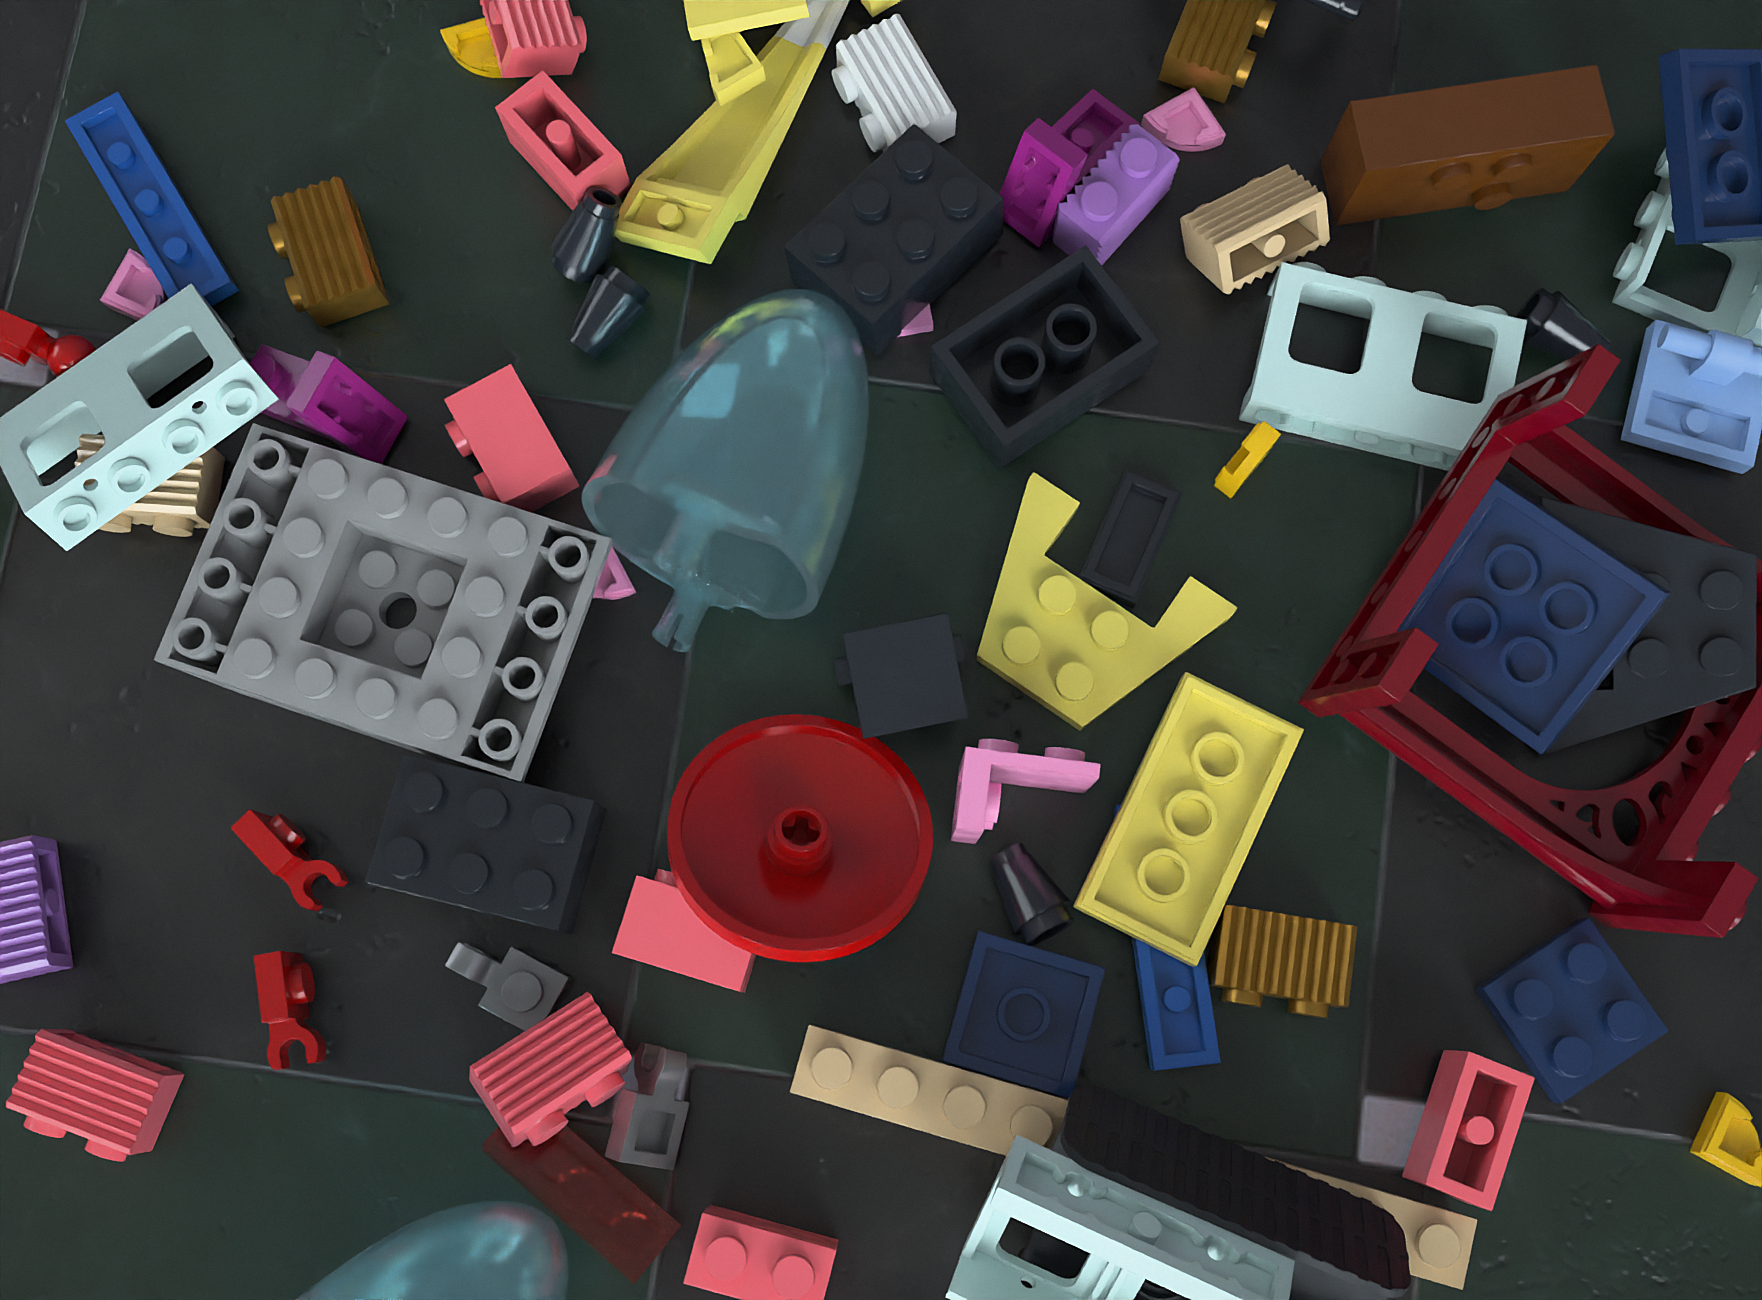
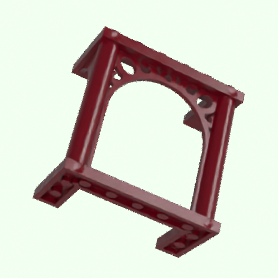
[1298,344,1762,938]

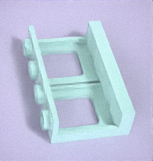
[1612,148,1762,348]
[1239,262,1527,471]
[0,283,279,551]
[946,1135,1295,1300]

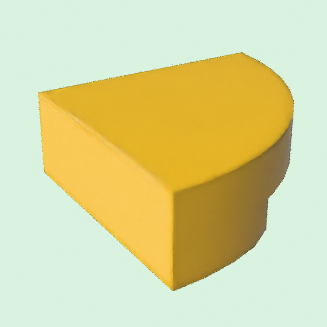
[440,17,502,78]
[1214,421,1281,499]
[1690,1092,1762,1187]

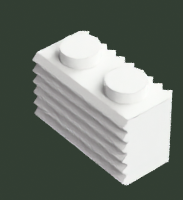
[832,14,957,152]

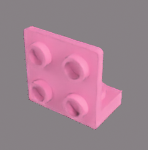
[950,739,1101,844]

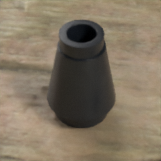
[551,186,622,283]
[566,265,650,360]
[1515,288,1611,361]
[989,843,1074,946]

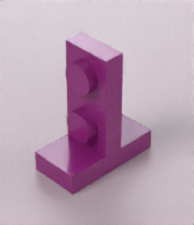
[999,89,1140,248]
[250,344,408,464]

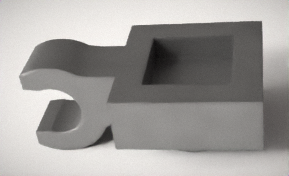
[445,942,572,1031]
[605,1042,690,1170]

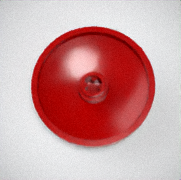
[667,714,933,962]

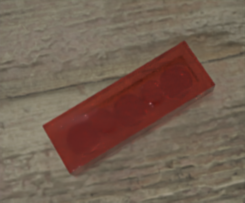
[482,1125,682,1284]

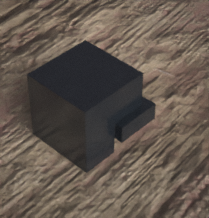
[833,612,968,739]

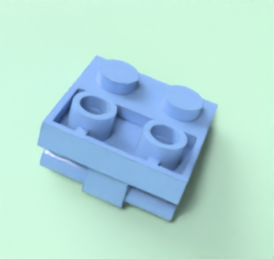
[1621,319,1762,474]

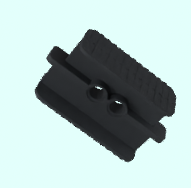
[1011,1084,1411,1300]

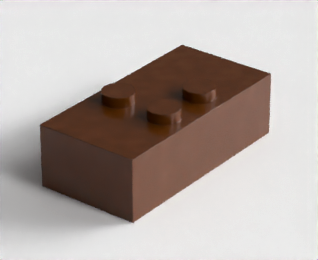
[1320,65,1615,226]

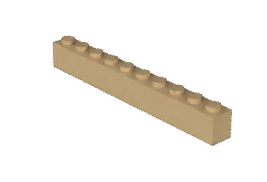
[790,1025,1477,1290]

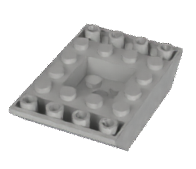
[154,423,613,783]

